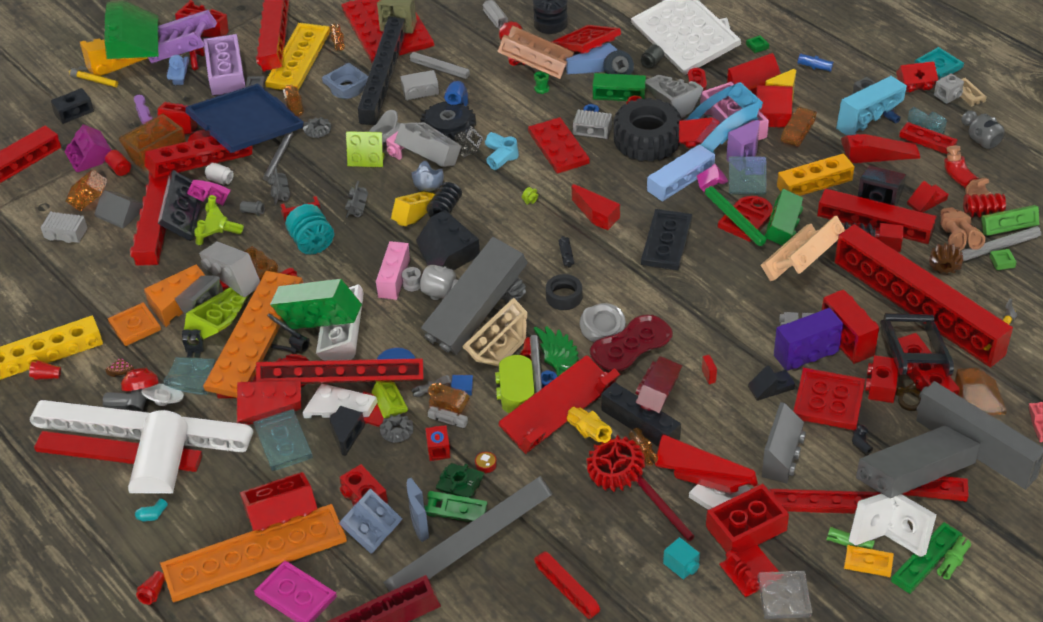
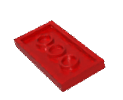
[528,117,590,174]

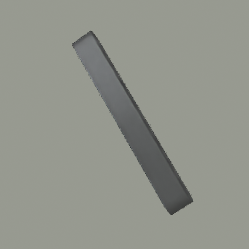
[383,476,553,592]

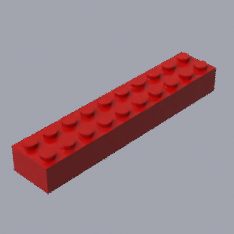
[835,224,1013,368]

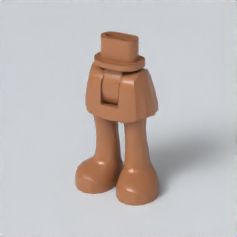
[940,208,986,250]

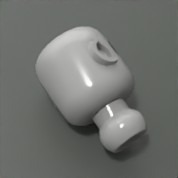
[420,265,458,300]

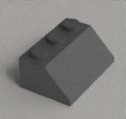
[761,402,806,484]

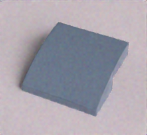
[407,478,429,542]
[338,489,402,553]

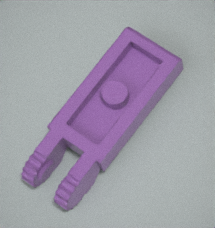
[134,95,155,135]

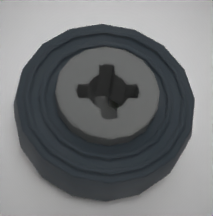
[603,50,634,75]

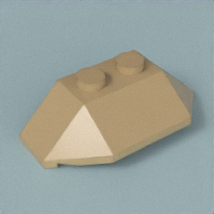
[462,298,527,367]

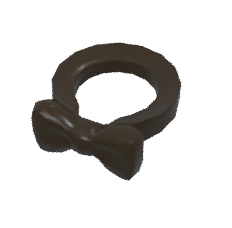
[895,383,921,411]

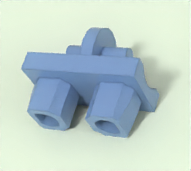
[167,55,189,85]

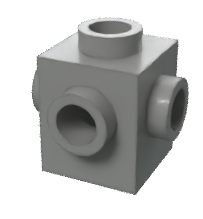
[934,73,964,104]

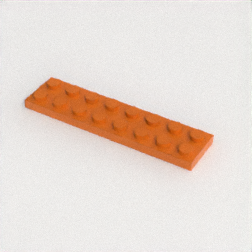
[203,271,303,398]
[160,504,347,603]

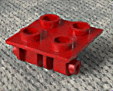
[719,545,783,598]

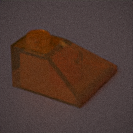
[954,368,1007,415]

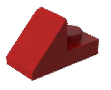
[907,181,948,213]

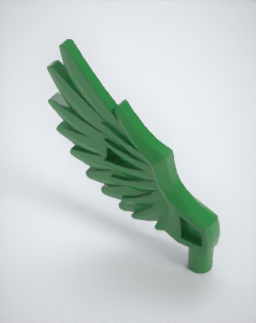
[534,326,579,377]

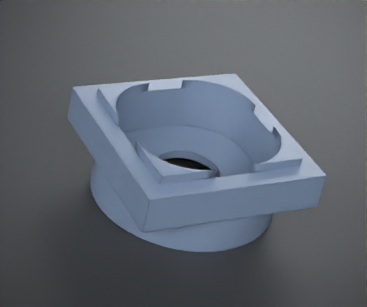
[322,63,368,99]

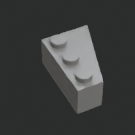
[394,123,461,167]
[199,242,260,297]

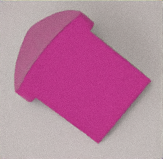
[697,164,728,192]

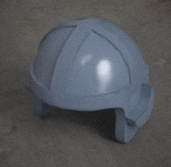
[411,161,444,192]

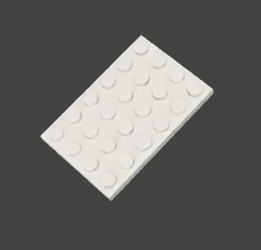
[631,0,741,75]

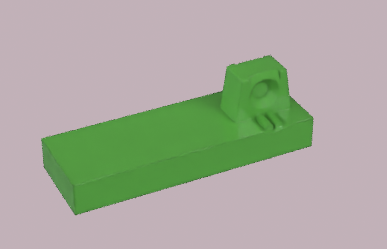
[981,205,1039,236]

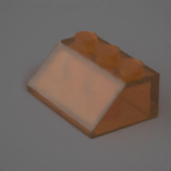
[119,114,186,169]

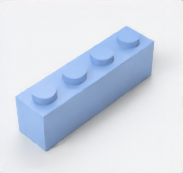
[647,144,715,202]

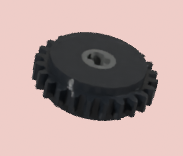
[420,101,476,142]

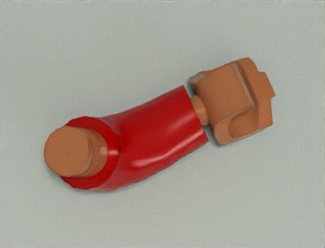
[944,145,991,196]

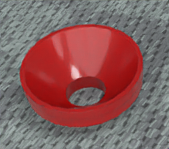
[121,368,159,391]

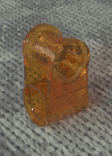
[428,383,470,416]

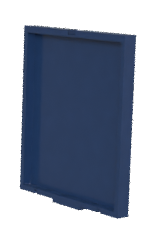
[185,83,304,153]

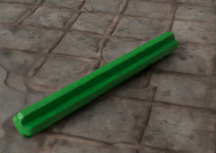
[705,186,766,246]

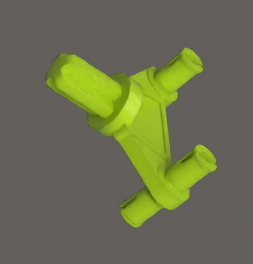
[194,195,244,245]

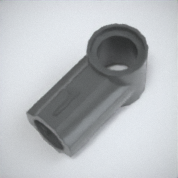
[103,389,147,412]

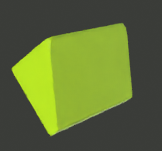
[372,381,408,419]

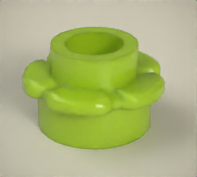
[522,187,538,205]

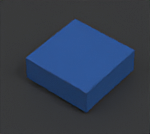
[451,375,473,395]

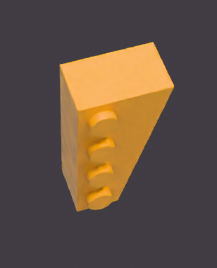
[80,39,148,76]

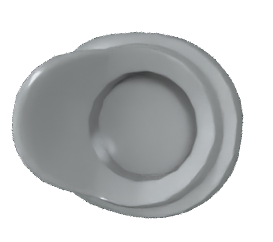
[369,110,400,144]
[580,303,626,342]

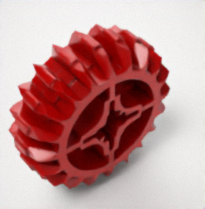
[587,435,645,492]

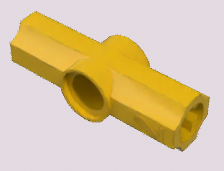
[567,407,613,443]

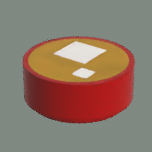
[475,452,497,473]

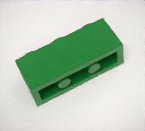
[593,73,646,101]
[764,189,804,246]

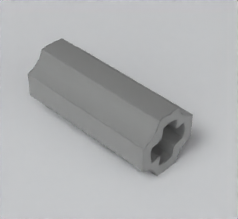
[483,0,508,29]

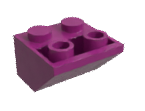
[65,124,111,172]

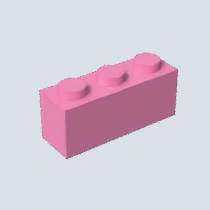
[376,241,410,300]

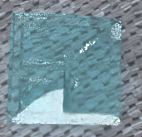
[163,357,216,395]

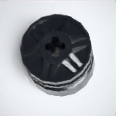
[533,0,568,34]

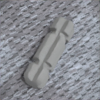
[428,406,468,428]

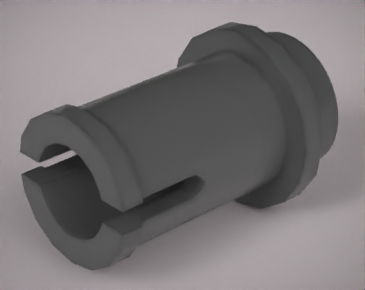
[240,201,265,215]

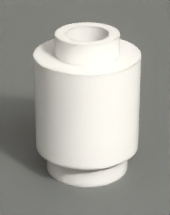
[205,163,233,185]

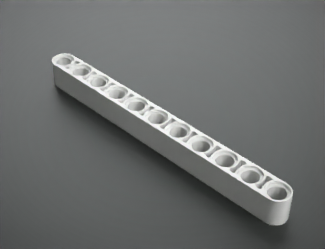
[30,400,253,452]

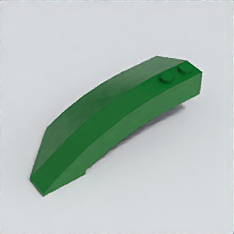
[104,1,159,59]

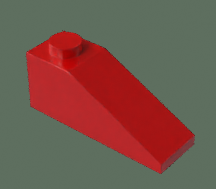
[571,184,620,230]

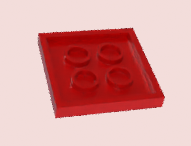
[551,25,621,54]
[793,367,865,430]

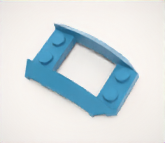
[686,82,763,154]

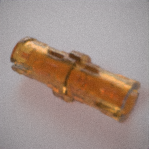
[330,23,345,51]
[629,428,658,465]

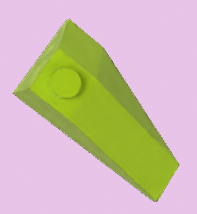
[184,288,250,341]

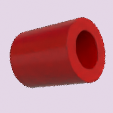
[105,150,131,176]

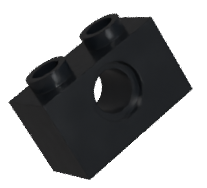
[50,88,94,124]

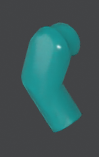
[135,499,168,521]

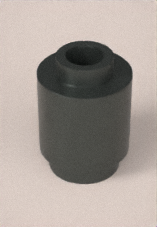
[640,44,664,68]

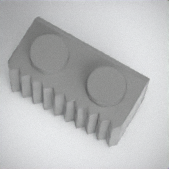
[400,70,439,100]
[573,109,612,139]
[41,212,87,243]

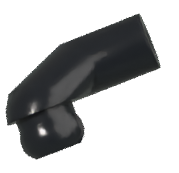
[852,425,873,456]

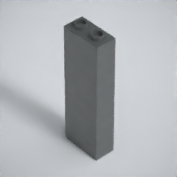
[421,237,528,355]
[916,381,1043,490]
[856,425,980,499]

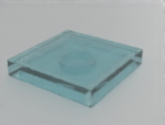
[729,157,766,194]

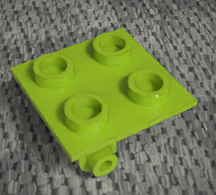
[346,131,385,167]

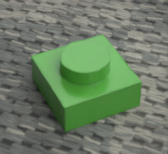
[990,249,1016,270]

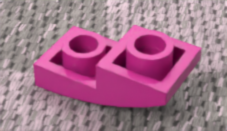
[187,180,230,206]

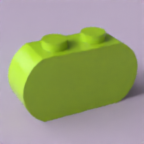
[495,355,534,413]

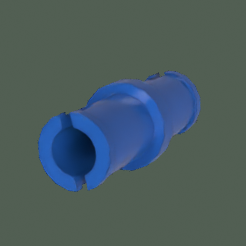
[797,53,834,72]

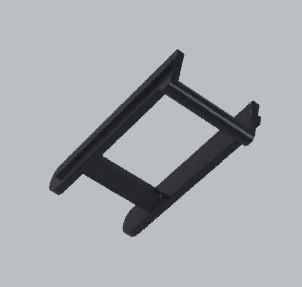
[880,313,954,376]

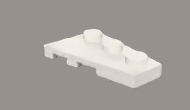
[303,383,377,418]

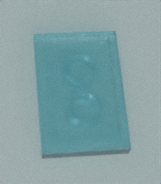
[253,409,313,471]

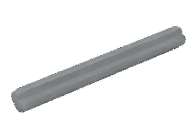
[961,226,1042,261]

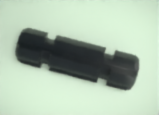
[558,236,574,268]

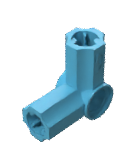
[485,132,519,170]

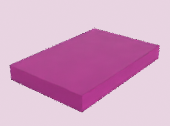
[254,561,337,622]

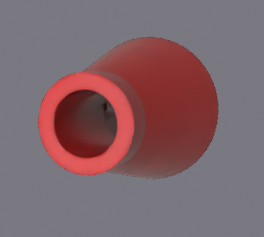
[29,360,61,380]
[136,571,166,605]

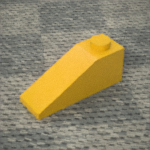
[391,191,435,226]

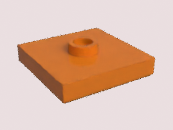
[107,302,161,346]

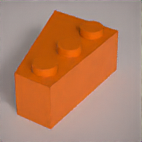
[144,264,205,327]

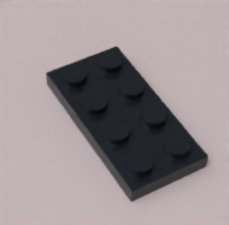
[158,170,202,241]
[641,209,692,271]

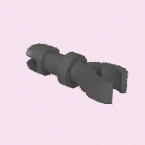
[411,375,451,397]

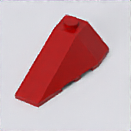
[841,134,920,163]

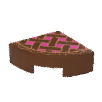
[105,358,134,377]

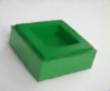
[746,35,769,53]

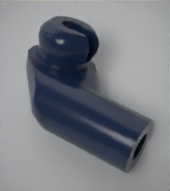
[883,107,901,124]

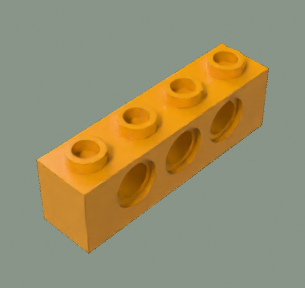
[777,153,855,196]

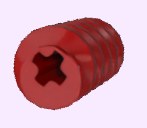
[963,193,1006,218]

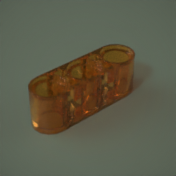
[781,106,817,147]

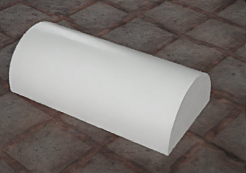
[316,284,364,361]
[128,410,188,493]

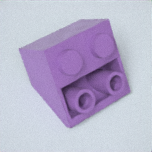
[726,119,760,172]

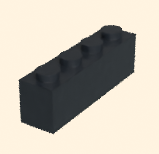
[601,382,681,447]

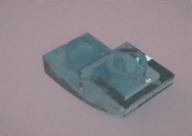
[907,107,947,134]

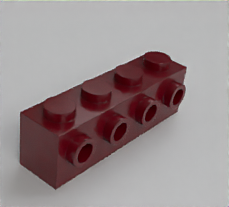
[635,356,682,413]

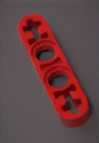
[534,551,600,619]

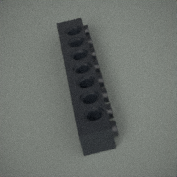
[358,17,406,126]

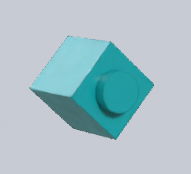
[663,537,700,580]

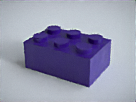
[774,308,843,371]

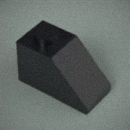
[330,406,365,456]

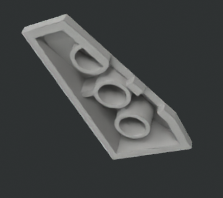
[646,75,703,118]

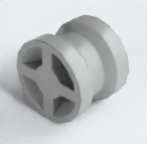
[402,267,421,291]

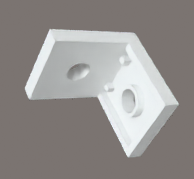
[849,494,936,557]

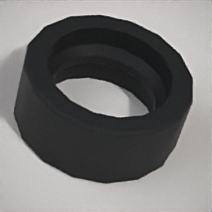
[546,274,582,310]

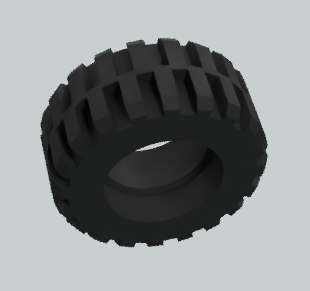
[613,98,682,162]

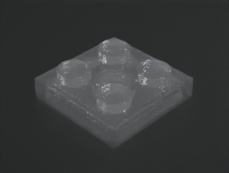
[758,571,812,619]

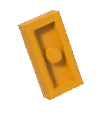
[844,545,894,577]

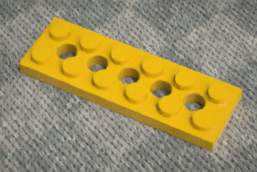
[265,23,330,92]

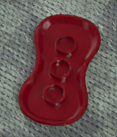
[590,314,673,372]

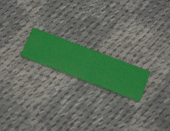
[891,522,963,594]

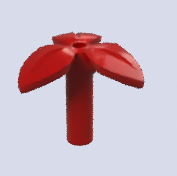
[179,47,205,70]

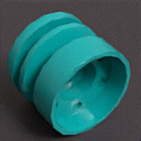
[285,204,334,255]

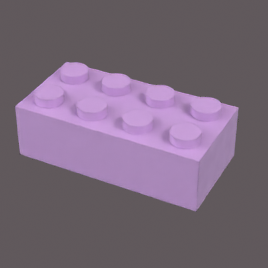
[203,34,245,95]

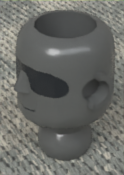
[961,110,1005,149]

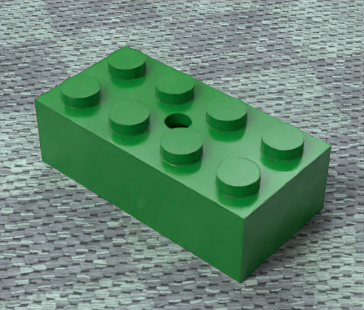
[270,279,362,329]

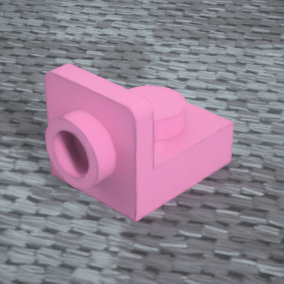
[386,131,404,160]

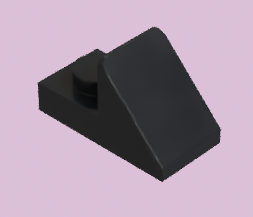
[748,365,795,401]

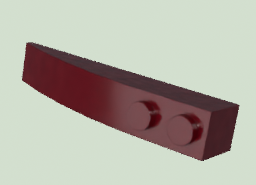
[327,575,441,622]

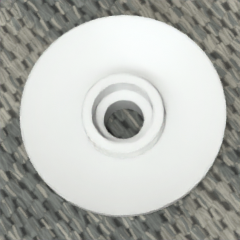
[142,383,184,406]

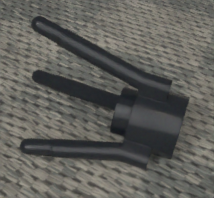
[267,313,310,354]

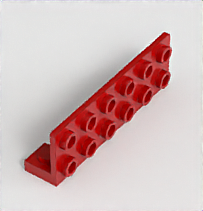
[498,355,620,454]

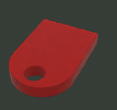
[718,196,772,242]

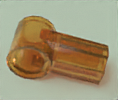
[283,85,304,117]

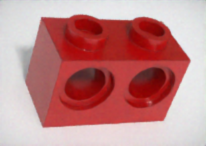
[340,464,388,506]

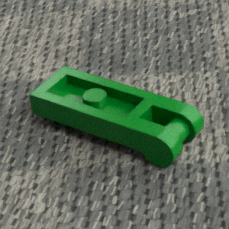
[424,491,488,522]

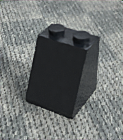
[858,166,906,206]

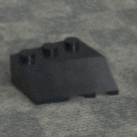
[416,210,480,271]

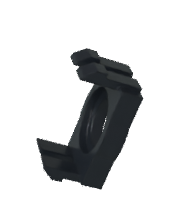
[182,329,204,357]

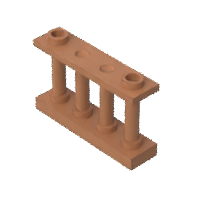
[497,26,574,79]

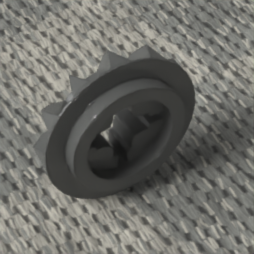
[303,117,331,138]
[380,414,414,442]

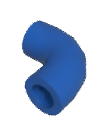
[444,81,468,106]

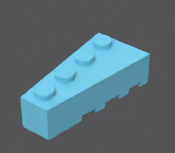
[836,76,907,136]

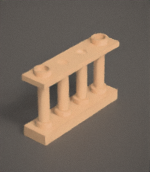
[761,216,845,281]

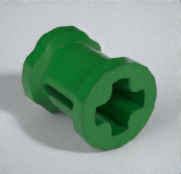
[534,71,549,94]

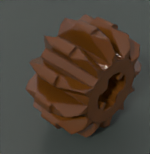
[929,243,964,275]

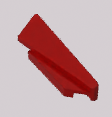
[655,435,758,494]

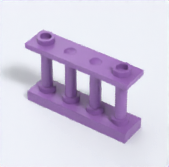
[148,10,217,63]

